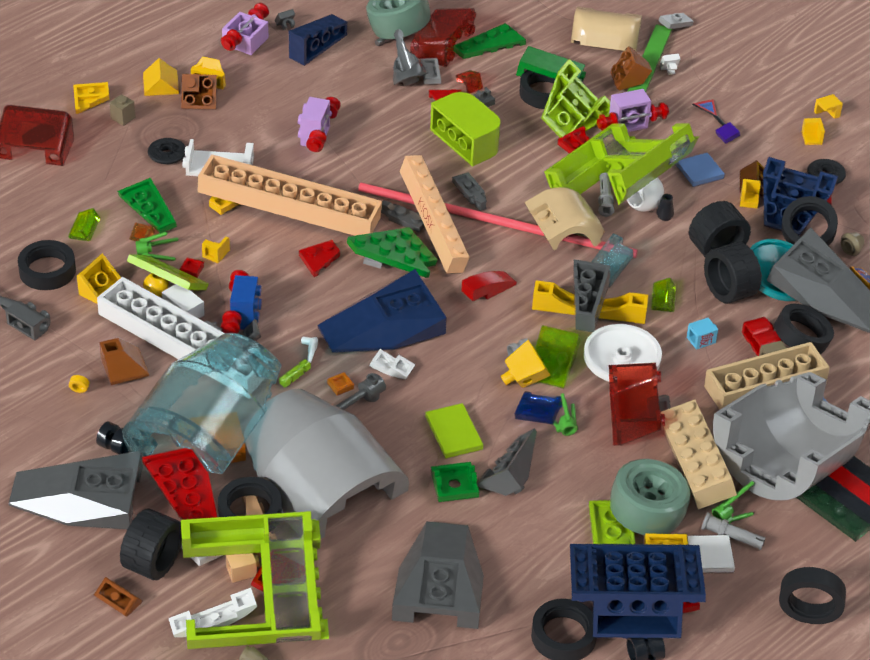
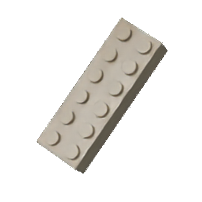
[704,342,830,409]
[658,400,737,509]

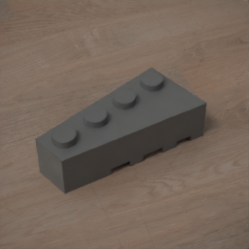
[573,259,611,332]

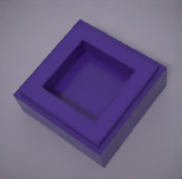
[716,122,740,144]

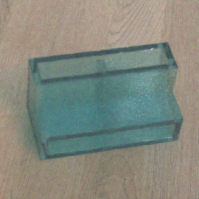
[591,233,633,288]

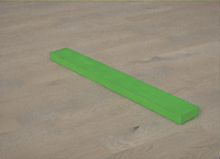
[627,24,672,92]

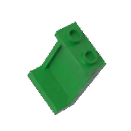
[516,46,586,82]

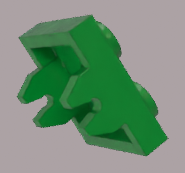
[431,462,479,502]

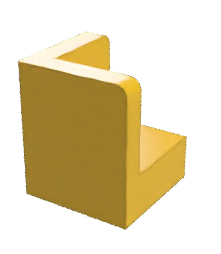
[814,94,843,119]
[801,118,825,145]
[740,179,761,208]
[202,236,230,263]

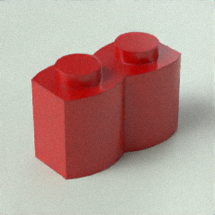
[742,317,783,356]

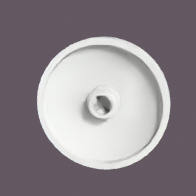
[584,324,662,384]

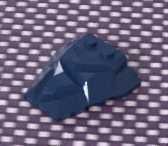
[763,157,838,236]

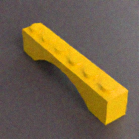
[532,280,648,324]

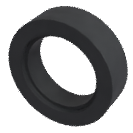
[519,70,555,109]
[782,196,838,246]
[18,240,76,290]
[774,303,834,354]
[218,477,282,532]
[779,567,846,624]
[531,599,597,660]

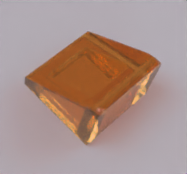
[129,222,155,242]

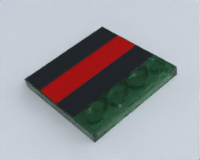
[796,456,870,542]

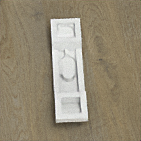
[169,588,257,637]

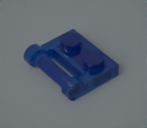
[514,391,563,425]

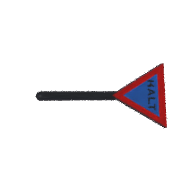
[692,99,725,126]

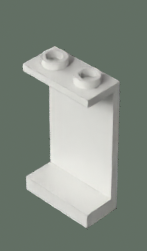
[182,139,254,176]

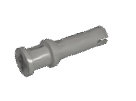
[598,172,615,217]
[701,512,766,550]

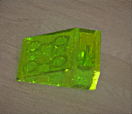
[535,325,580,389]

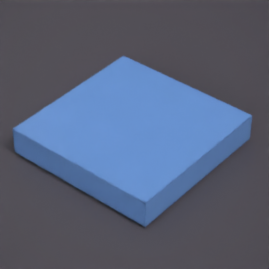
[676,152,725,187]

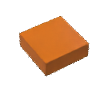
[327,372,354,396]

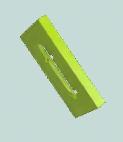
[127,254,209,290]

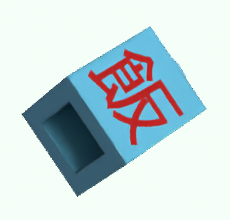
[687,318,718,350]

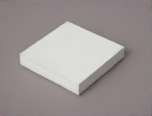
[687,535,735,573]

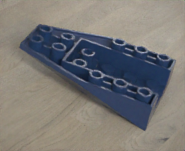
[318,269,447,353]

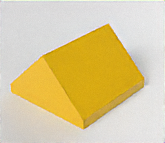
[143,58,179,96]
[77,253,121,304]

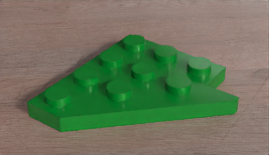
[346,227,438,278]

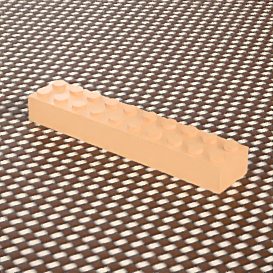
[198,154,382,236]

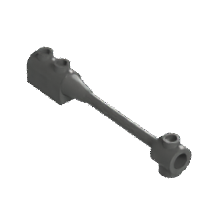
[0,296,50,341]
[252,373,386,464]

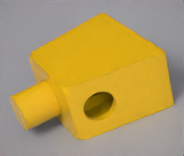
[500,340,551,388]

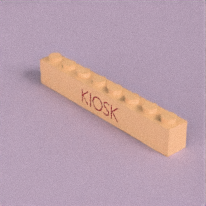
[400,155,469,274]

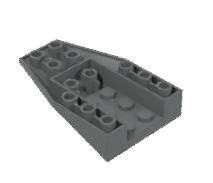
[767,227,870,333]
[9,451,143,529]
[392,521,484,629]

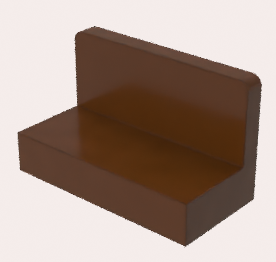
[740,160,764,197]

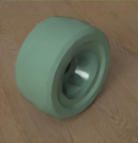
[366,0,431,39]
[610,459,690,535]

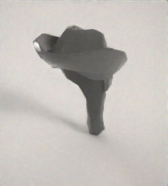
[393,29,427,86]

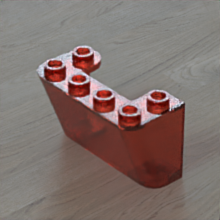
[410,8,476,67]
[0,105,74,166]

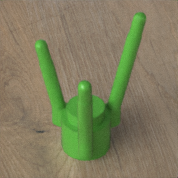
[136,232,178,261]
[540,393,578,436]
[712,481,754,524]

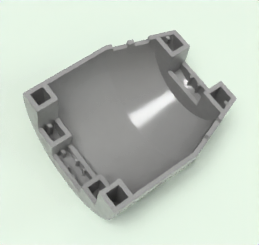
[713,372,870,501]
[243,389,409,538]

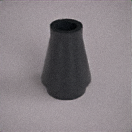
[656,194,674,221]

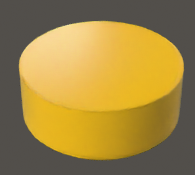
[69,375,90,393]

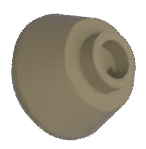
[841,232,864,256]

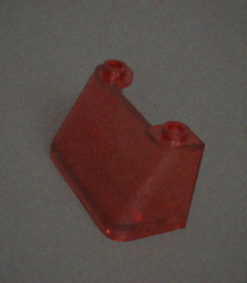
[609,363,665,446]

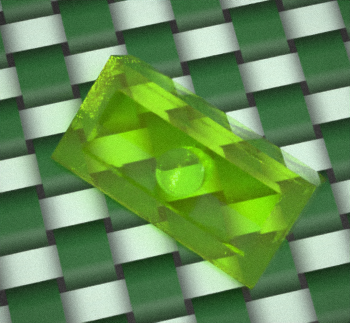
[68,208,100,241]
[652,278,676,312]

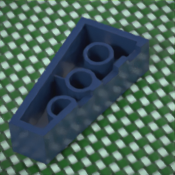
[289,14,347,66]

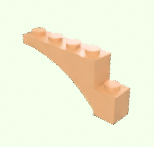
[226,495,277,583]

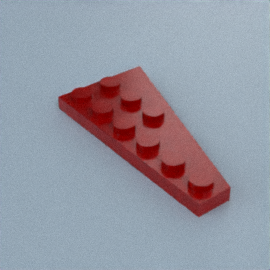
[142,444,217,520]

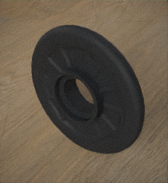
[148,138,186,164]
[807,159,846,184]

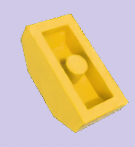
[191,56,226,90]

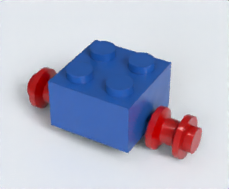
[220,270,262,335]

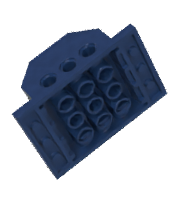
[570,544,706,639]

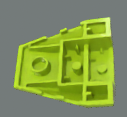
[541,59,611,138]

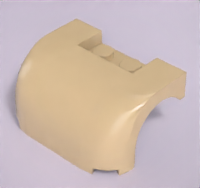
[571,7,642,51]
[524,187,605,250]

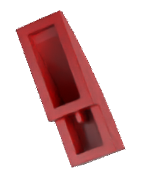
[461,271,517,301]

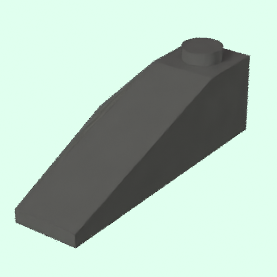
[477,428,537,496]

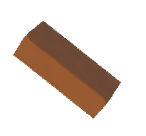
[94,577,143,617]

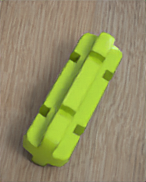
[279,359,311,387]

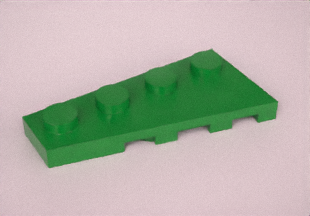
[453,23,526,59]
[117,178,177,233]

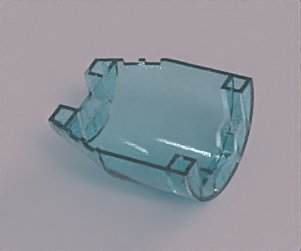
[122,333,282,474]

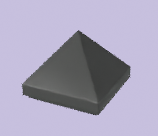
[243,319,261,345]

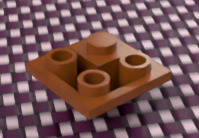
[610,46,652,90]
[181,74,217,110]
[99,338,149,385]

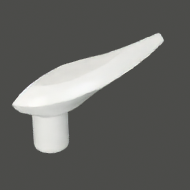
[301,336,318,363]

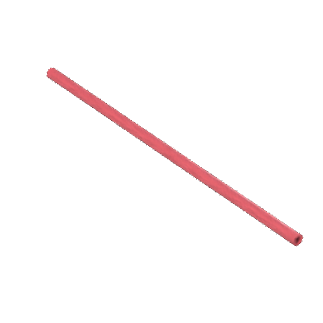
[358,183,638,259]

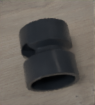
[96,421,135,454]
[626,638,665,660]

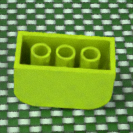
[430,92,500,167]

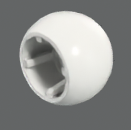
[627,177,664,212]

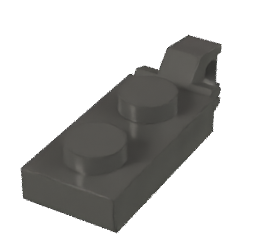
[452,172,487,211]
[381,200,425,233]

